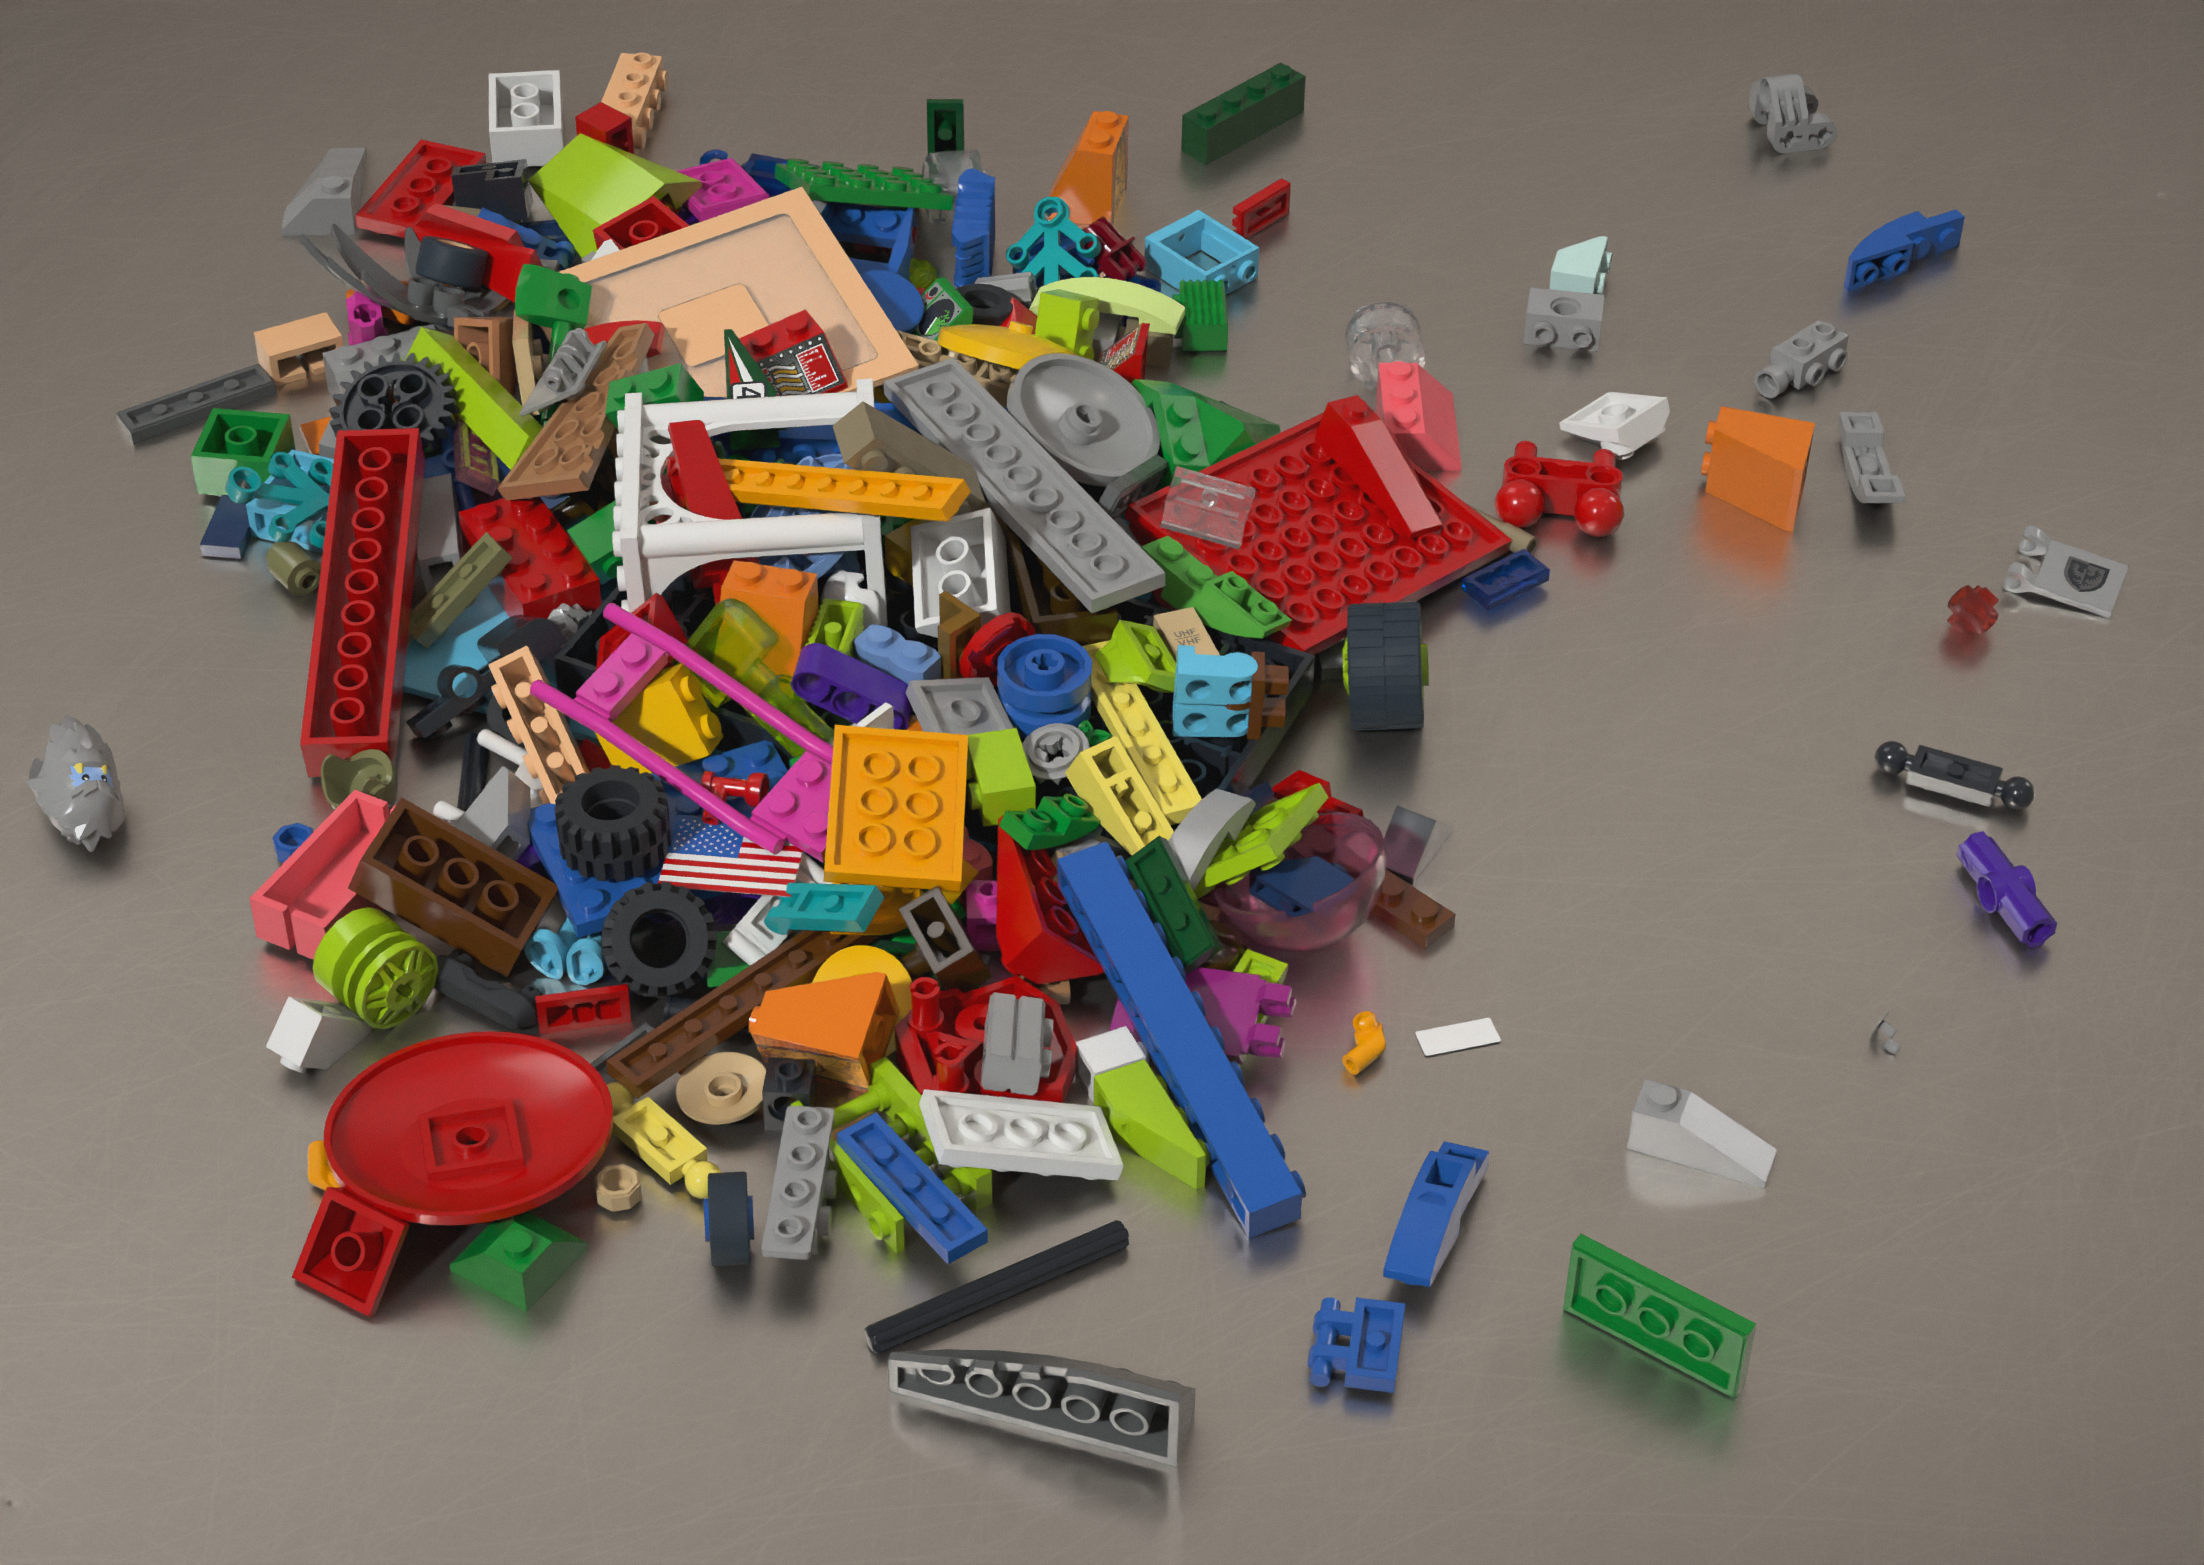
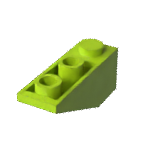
[1093,1059,1210,1190]

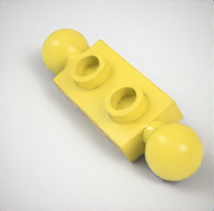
[606,1082,722,1199]

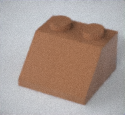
[454,317,518,396]

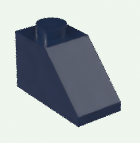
[1249,856,1354,939]

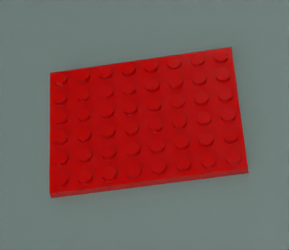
[1124,412,1512,655]

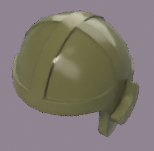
[321,749,398,810]

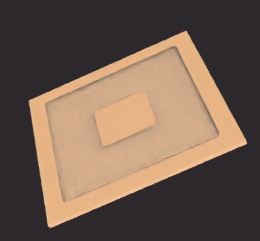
[540,187,919,460]

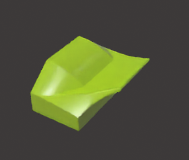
[1094,620,1176,693]

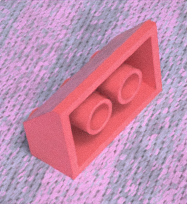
[1376,361,1461,471]

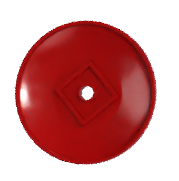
[323,1031,614,1225]

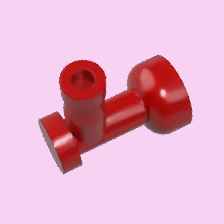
[701,771,769,825]

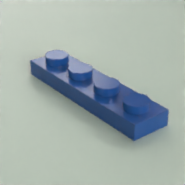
[837,1113,988,1265]

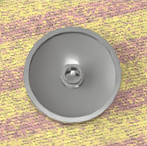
[1007,353,1160,487]

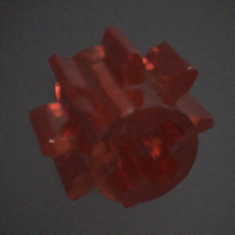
[1947,585,1999,635]

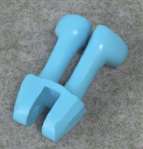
[524,916,607,985]

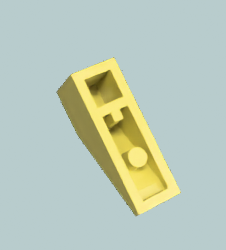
[1065,736,1174,856]

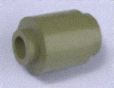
[266,541,321,596]

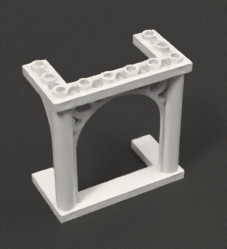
[612,378,888,626]

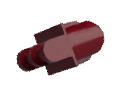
[1082,216,1147,281]

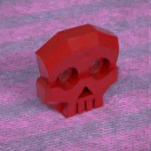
[894,976,1077,1103]

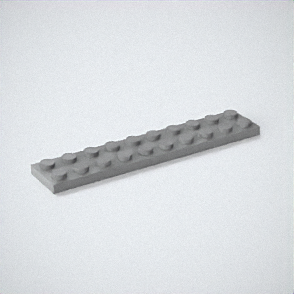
[883,357,1165,613]

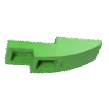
[1141,536,1292,638]

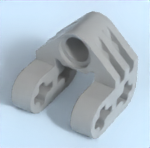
[1748,73,1837,154]

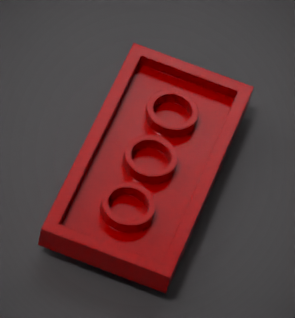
[355,139,487,238]

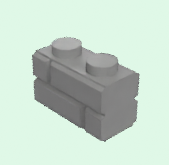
[981,992,1053,1096]

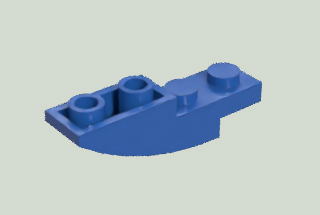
[1844,209,1965,291]
[1383,1141,1489,1287]

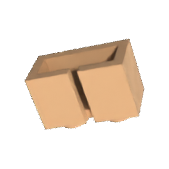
[254,312,344,387]

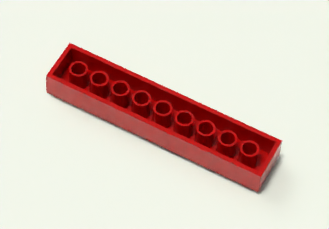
[300,428,425,777]

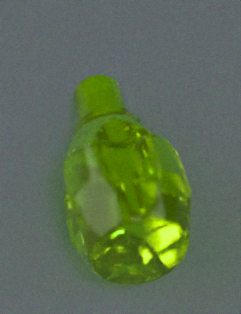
[909,256,939,289]

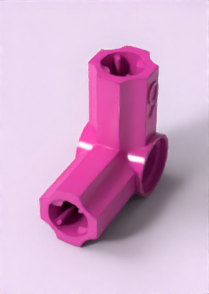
[346,292,387,346]

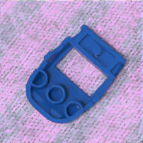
[820,201,918,281]

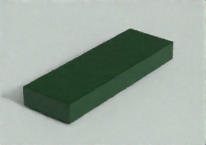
[1125,836,1223,974]

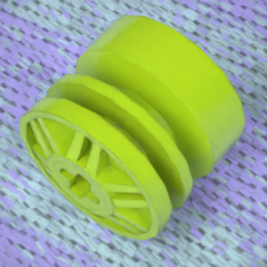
[313,907,438,1029]

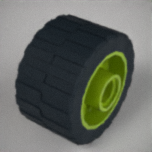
[1343,602,1429,731]

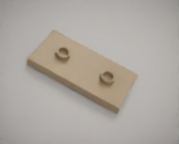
[512,310,544,416]

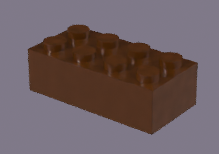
[348,797,558,978]

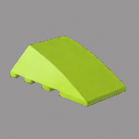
[528,133,703,259]

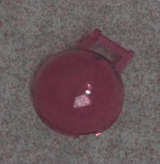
[1198,812,1387,952]

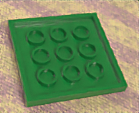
[774,158,954,211]

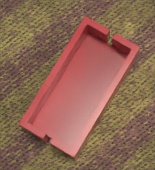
[249,790,396,960]

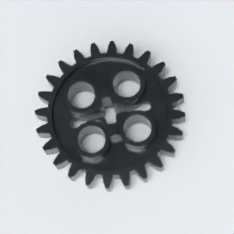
[329,352,460,457]

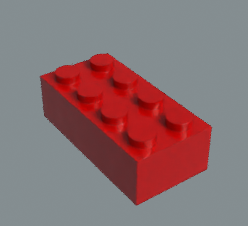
[458,496,602,619]

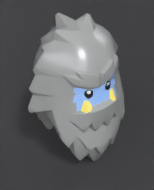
[27,715,125,852]

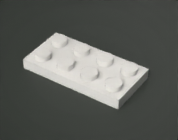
[919,1089,1124,1181]

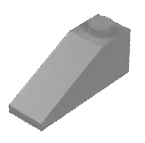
[1627,1079,1777,1188]

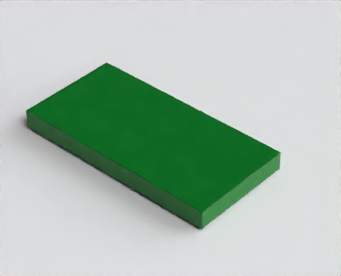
[1563,1234,1757,1399]

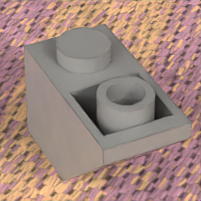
[454,766,530,861]

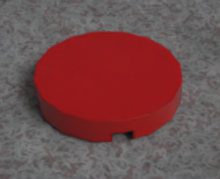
[959,612,1036,687]

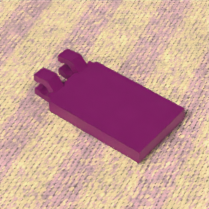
[1109,967,1296,1065]

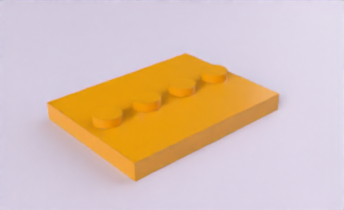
[823,725,968,892]

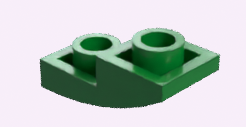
[999,794,1101,850]

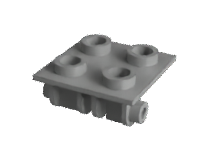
[519,328,607,416]

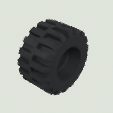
[554,765,672,882]
[601,882,717,999]

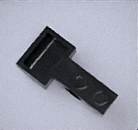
[406,614,567,739]

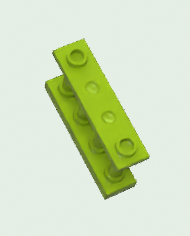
[791,1056,992,1254]

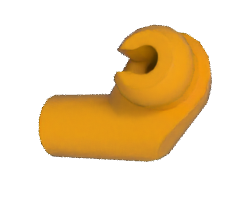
[1342,1011,1386,1075]
[307,1140,341,1191]

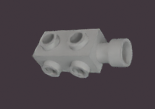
[1755,320,1849,398]

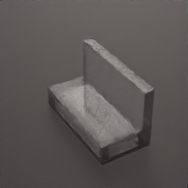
[1160,466,1256,549]

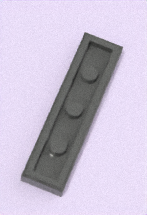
[116,364,277,444]
[1098,454,1168,520]

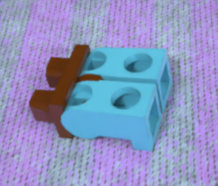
[1172,645,1289,740]

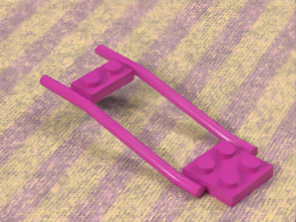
[530,603,833,863]

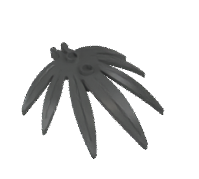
[301,223,510,331]

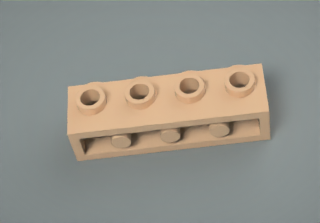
[601,53,669,155]
[488,646,590,805]

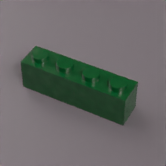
[1181,63,1306,165]

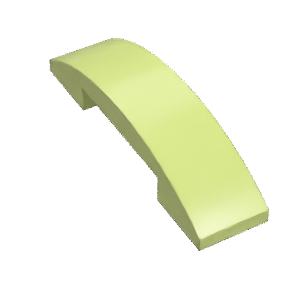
[1029,277,1185,335]

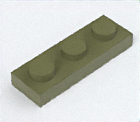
[409,532,513,649]

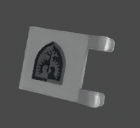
[2003,525,2129,619]

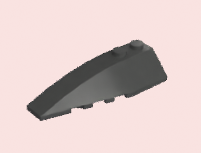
[888,1349,1196,1467]

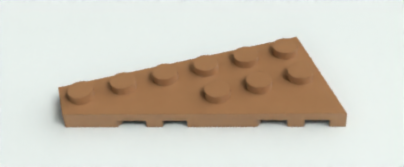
[497,323,655,501]

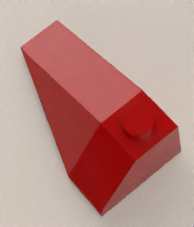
[1314,395,1442,539]
[996,815,1104,984]

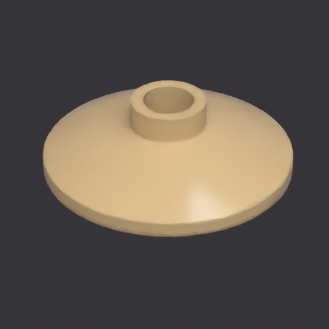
[676,1052,766,1125]

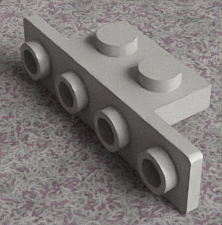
[761,1106,838,1260]

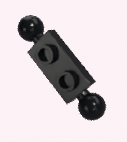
[1875,741,2035,811]

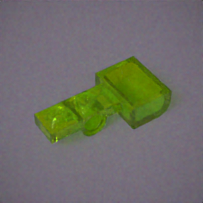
[671,598,834,758]

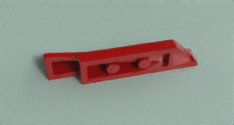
[412,202,543,303]
[667,420,760,622]

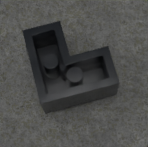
[451,159,533,225]

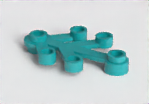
[1006,197,1101,286]
[225,452,333,548]

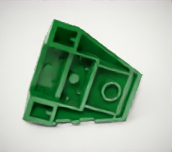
[1131,379,1281,492]

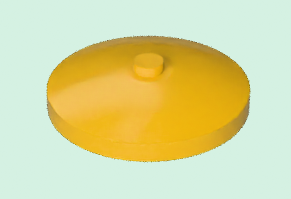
[937,321,1078,370]

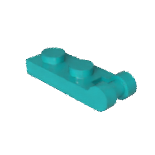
[764,883,885,935]

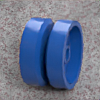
[997,634,1092,739]

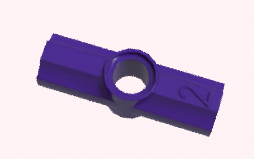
[1956,831,2057,948]

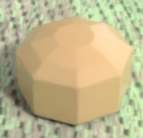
[594,1164,642,1212]

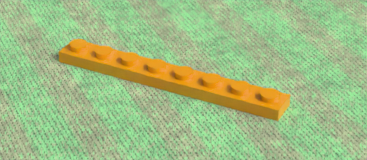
[718,458,971,522]

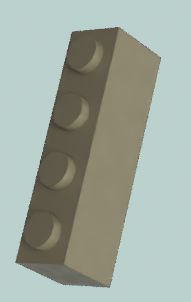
[832,401,985,516]

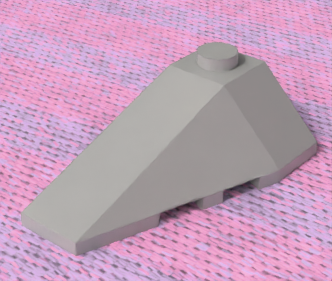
[281,147,367,236]

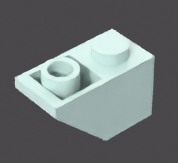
[1549,236,1613,295]

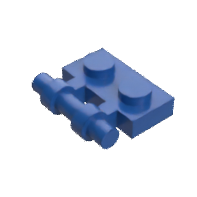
[1307,1297,1405,1393]

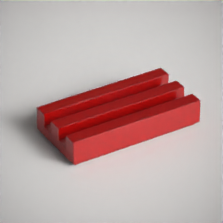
[1232,178,1291,239]

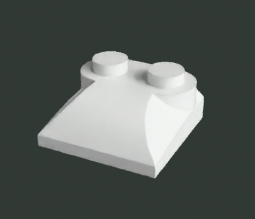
[1559,392,1670,460]

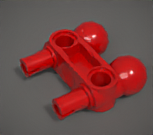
[1494,441,1625,537]

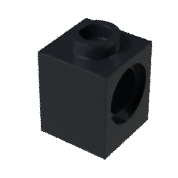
[762,1057,818,1131]

